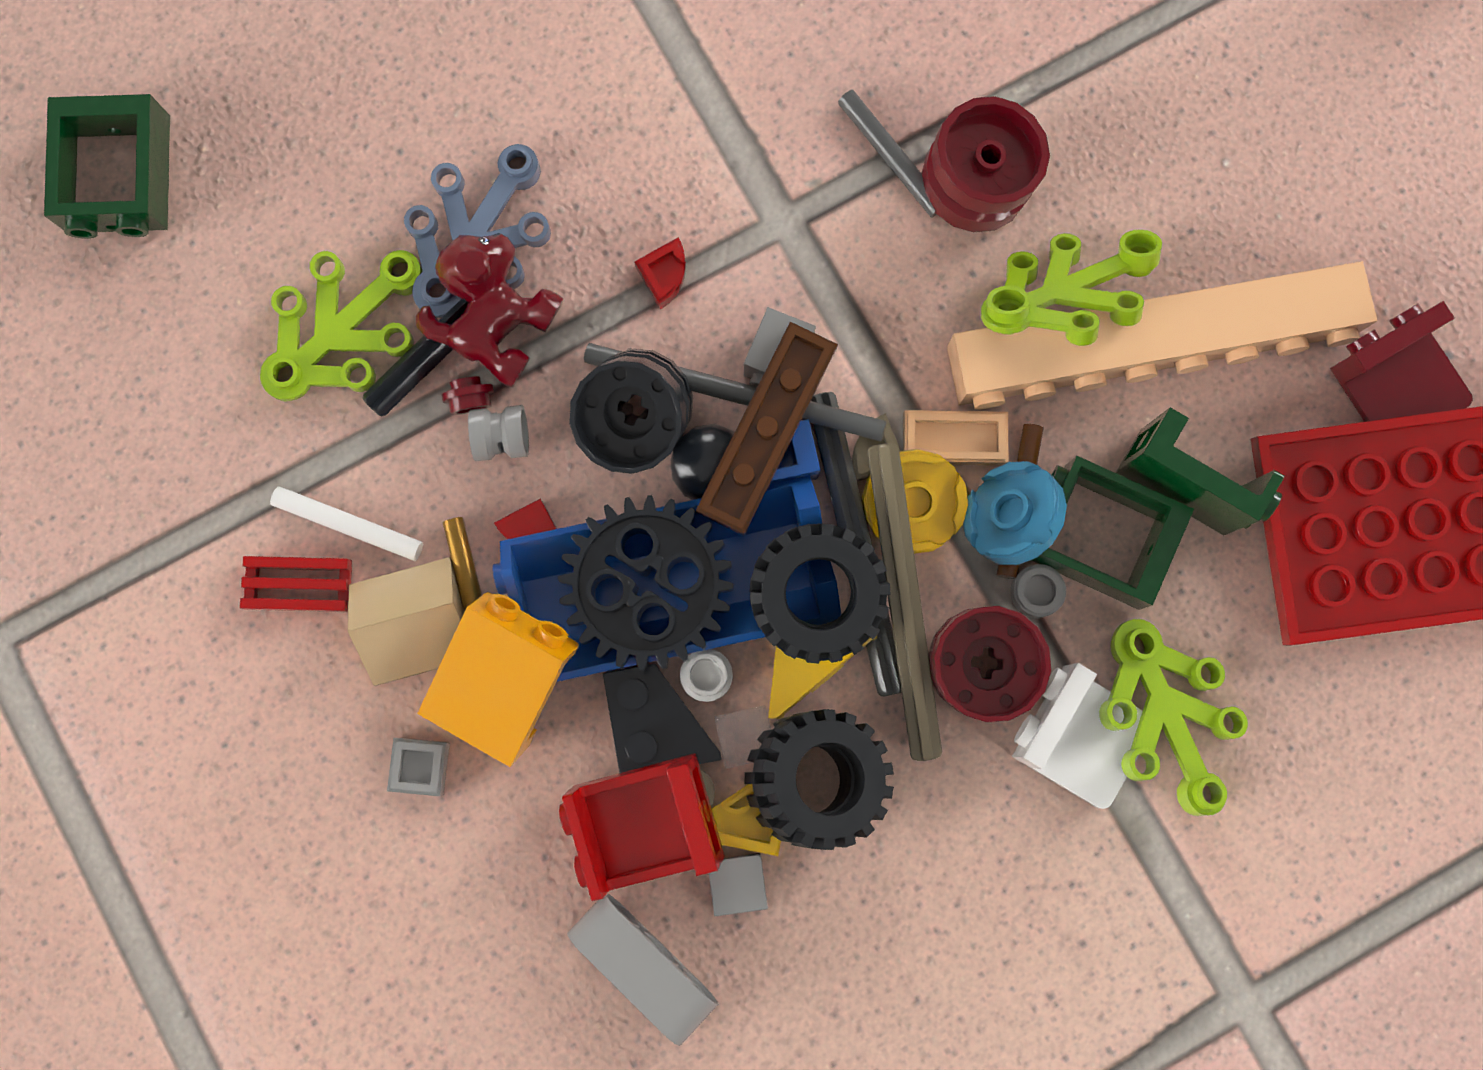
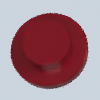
[441,376,494,415]

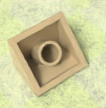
[348,557,464,686]

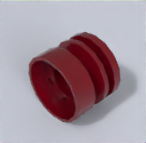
[928,606,1052,722]

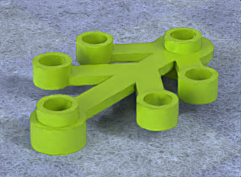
[981,230,1162,346]
[260,250,423,401]
[1099,619,1248,816]

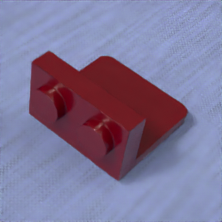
[1330,301,1473,422]

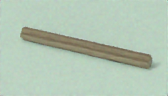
[867,443,942,761]

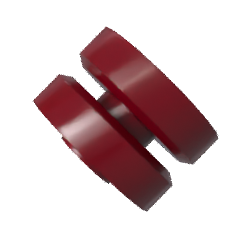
[921,96,1050,233]

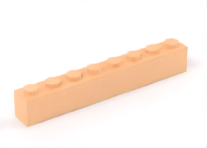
[947,261,1378,410]

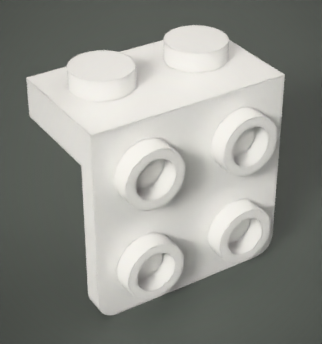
[1012,663,1142,809]

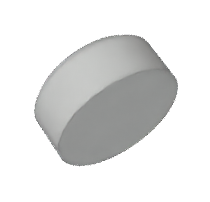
[1010,564,1066,618]

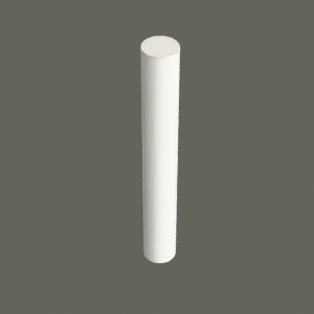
[270,486,423,561]

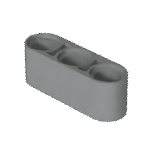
[567,893,719,1046]

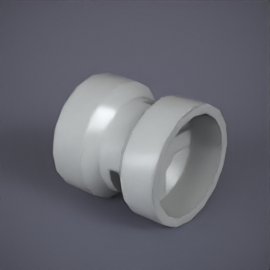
[468,405,529,461]

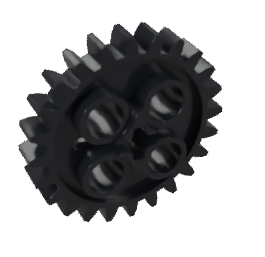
[558,495,734,672]

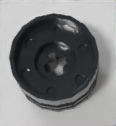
[569,349,693,474]

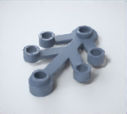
[404,144,551,318]

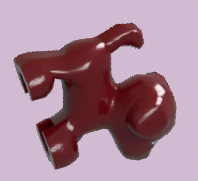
[416,233,564,388]

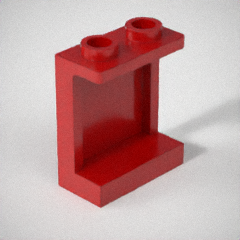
[559,753,725,902]

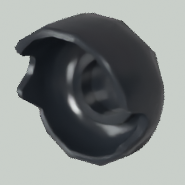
[671,424,735,500]

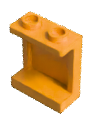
[417,592,579,767]

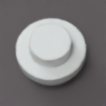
[680,649,733,702]

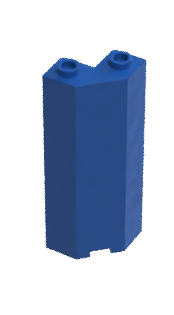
[493,475,841,682]

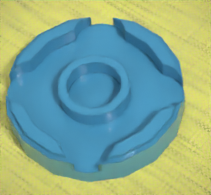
[963,461,1067,565]

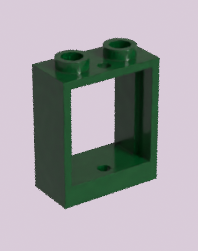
[44,94,170,239]
[1031,456,1194,610]

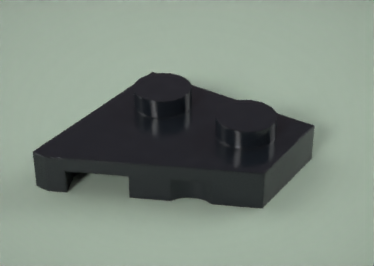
[603,664,722,773]

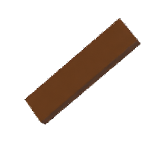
[696,321,838,536]

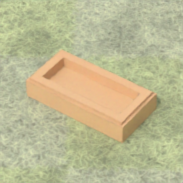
[903,410,1009,466]

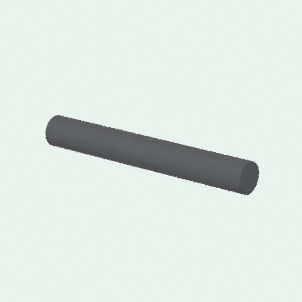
[838,89,937,218]

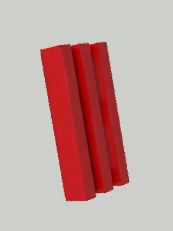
[240,556,352,612]

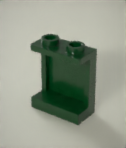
[1116,407,1284,536]

